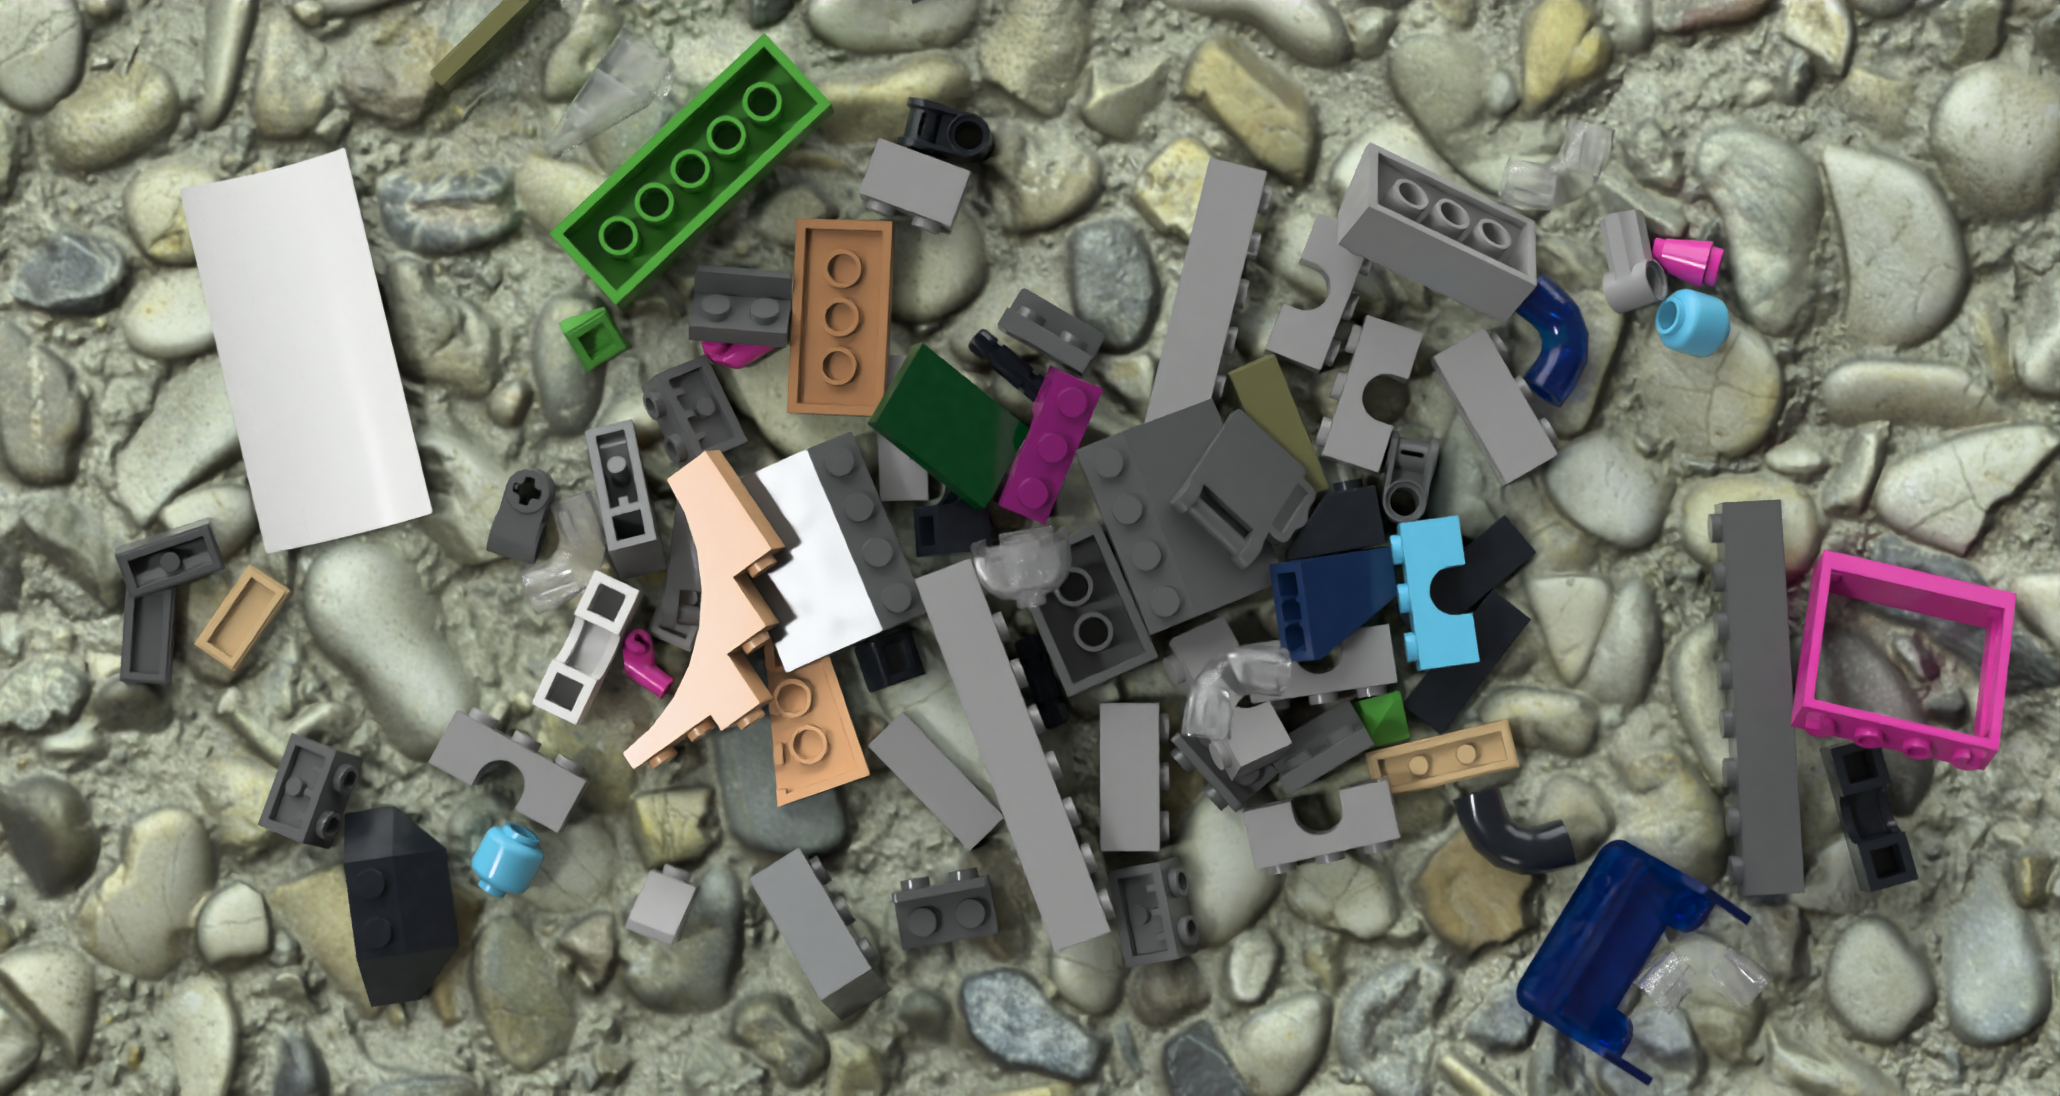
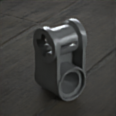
[1379,430,1440,527]
[486,468,556,565]

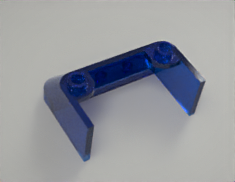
[1516,840,1752,1086]

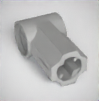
[1599,209,1668,314]

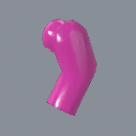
[701,341,776,369]
[622,628,675,699]

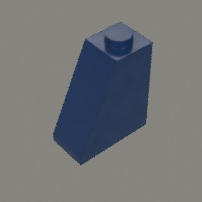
[1269,547,1397,662]

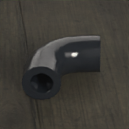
[1453,786,1576,876]

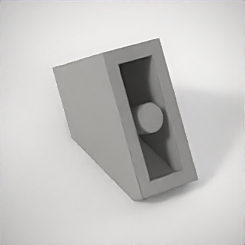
[624,864,700,945]

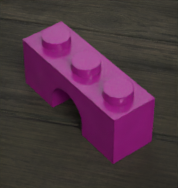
[993,365,1103,525]

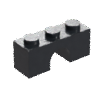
[910,458,994,557]
[1820,740,1919,892]

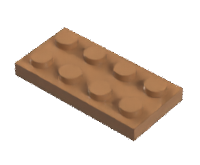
[787,218,896,417]

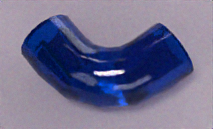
[1514,272,1589,407]

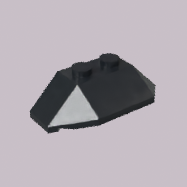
[344,806,460,1007]

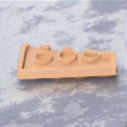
[764,632,871,807]

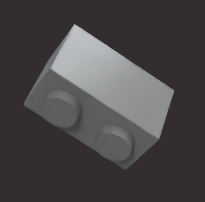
[859,138,972,235]

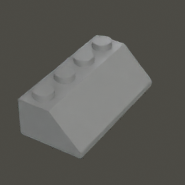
[1337,142,1537,323]

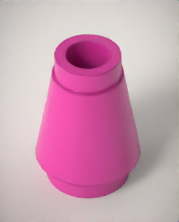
[1652,237,1724,288]

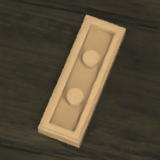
[1364,719,1519,797]

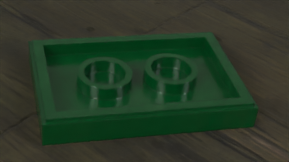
[867,342,1029,510]

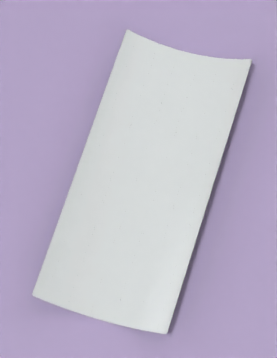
[179,148,432,554]

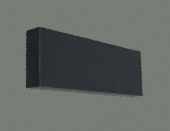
[1391,515,1536,632]
[1403,589,1531,735]

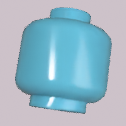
[1655,289,1731,358]
[471,822,544,898]

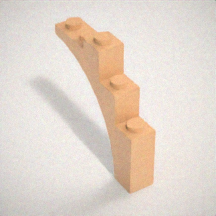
[623,450,785,770]

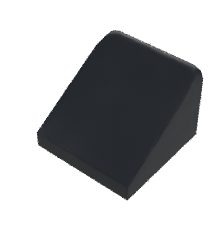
[854,628,926,693]

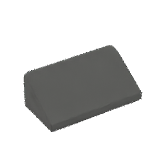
[115,517,225,600]

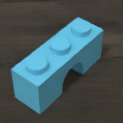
[1389,515,1480,671]

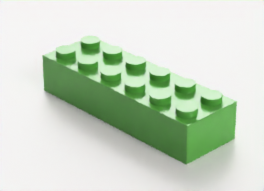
[549,33,834,310]

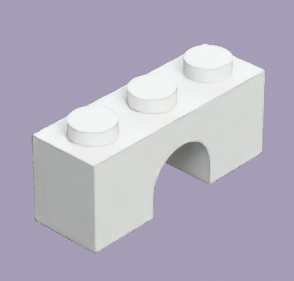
[531,570,645,725]

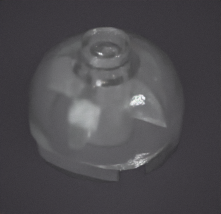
[971,526,1072,608]

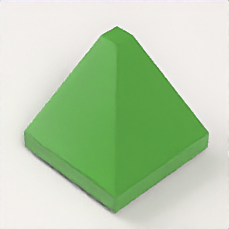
[559,307,629,372]
[1351,691,1410,750]

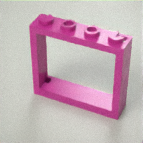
[1790,550,2016,771]

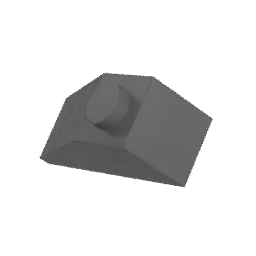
[585,419,668,581]

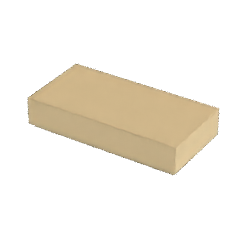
[194,564,292,672]

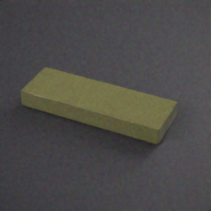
[430,0,544,94]
[1228,353,1329,494]

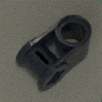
[896,97,993,163]

